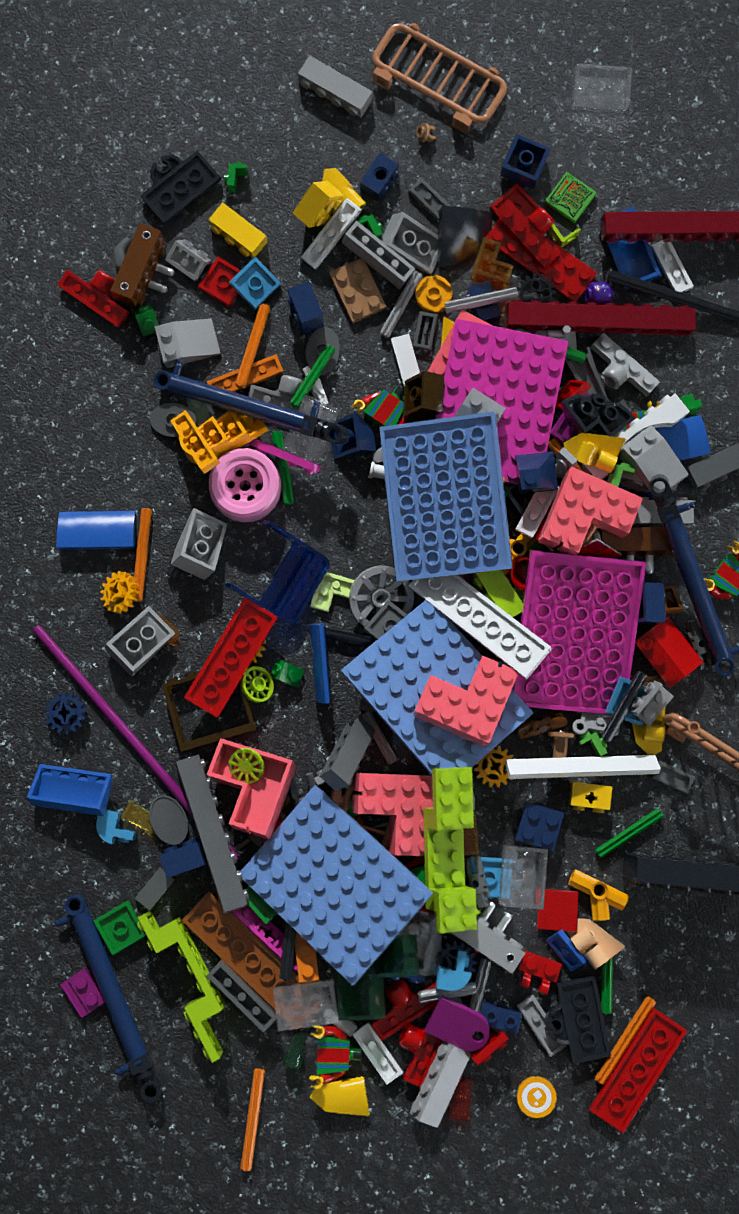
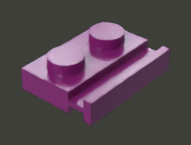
[60,967,105,1018]

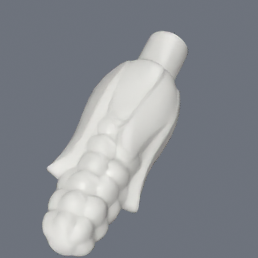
[302,366,328,407]

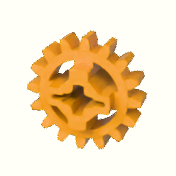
[100,571,139,614]
[474,746,513,788]

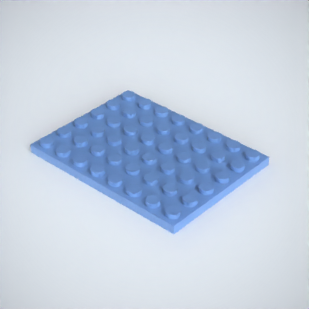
[380,411,513,582]
[341,600,533,775]
[240,785,434,985]

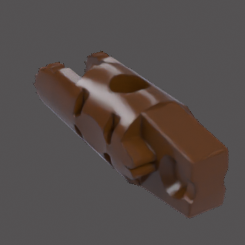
[517,711,568,739]

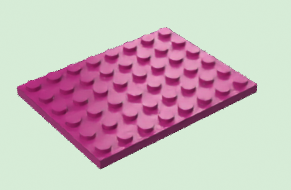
[436,319,568,486]
[512,550,646,714]

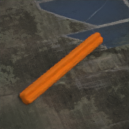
[235,304,270,389]
[134,508,152,602]
[595,996,656,1085]
[241,1068,265,1171]

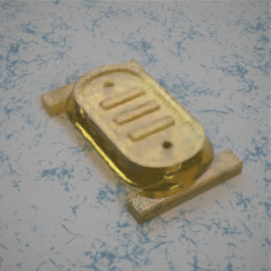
[120,799,153,835]

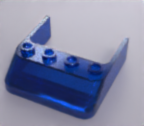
[225,520,330,624]

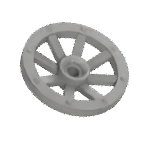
[349,566,414,626]

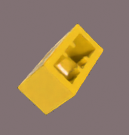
[568,782,612,813]

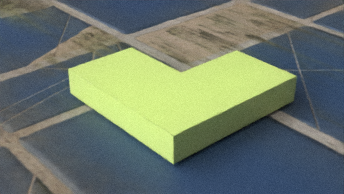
[310,571,354,613]

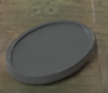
[306,327,340,376]
[150,403,198,437]
[149,795,188,845]

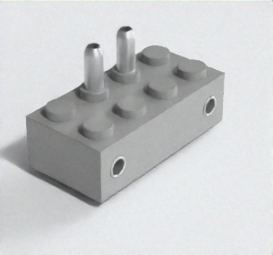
[451,902,525,973]

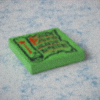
[545,172,597,223]

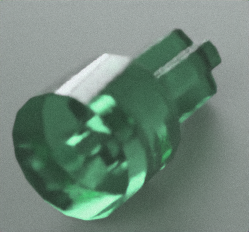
[283,1034,305,1069]

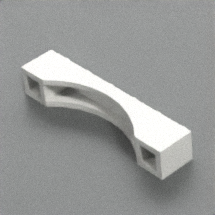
[581,393,690,480]

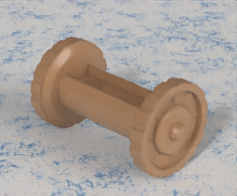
[548,731,574,758]

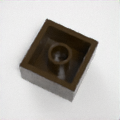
[403,371,445,421]

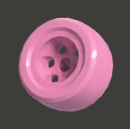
[209,448,281,522]

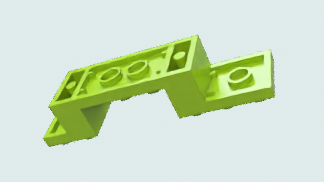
[423,767,477,933]
[137,910,226,1063]

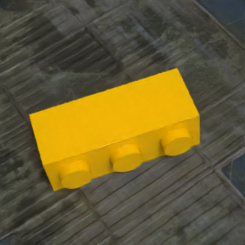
[208,202,267,258]

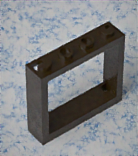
[162,672,257,752]

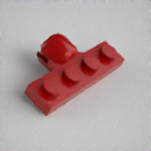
[495,199,559,268]
[57,269,129,328]
[371,980,439,1041]
[399,1006,443,1087]

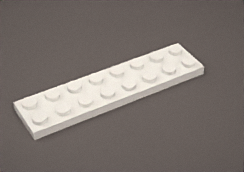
[408,575,552,679]

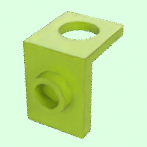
[547,224,580,247]

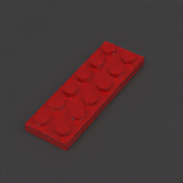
[485,219,597,302]
[184,597,278,718]
[589,1008,687,1133]

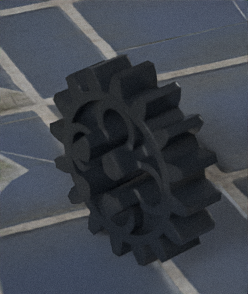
[516,273,556,303]

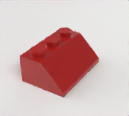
[635,616,703,688]

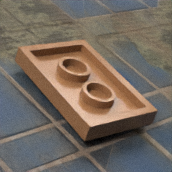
[329,258,386,324]

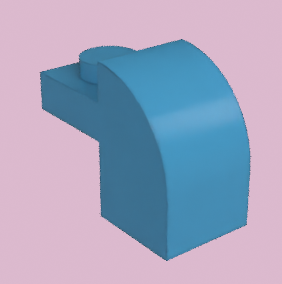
[96,809,137,844]
[436,948,472,991]

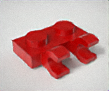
[518,950,562,995]
[471,1030,508,1065]

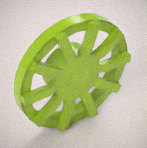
[240,666,274,703]
[228,748,265,785]

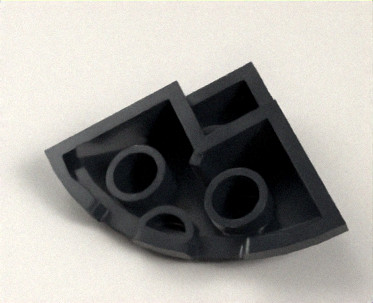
[437,206,492,268]
[561,393,636,437]

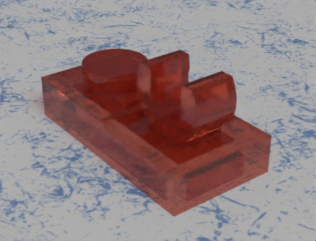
[449,1077,472,1121]

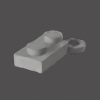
[572,712,619,736]

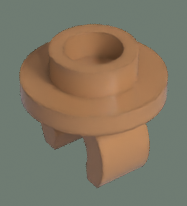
[417,123,436,142]

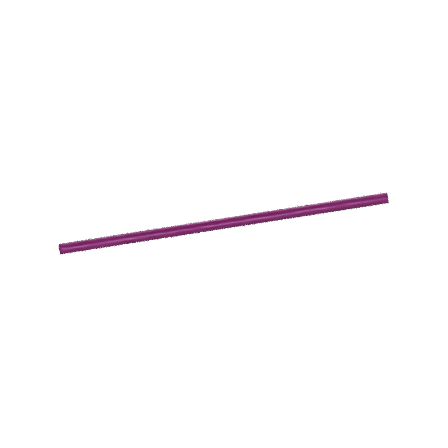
[32,625,240,860]

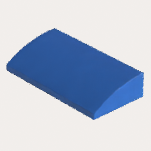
[599,206,661,289]
[629,415,711,461]
[56,511,136,550]
[309,623,331,703]
[27,764,113,816]

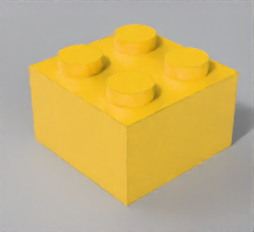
[293,181,344,228]

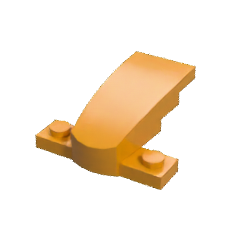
[170,410,268,474]

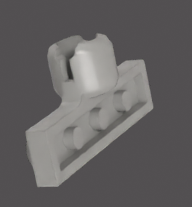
[590,333,660,397]
[248,375,324,419]

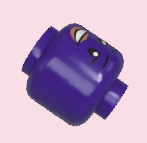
[585,282,614,305]

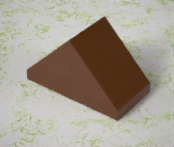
[664,585,684,616]

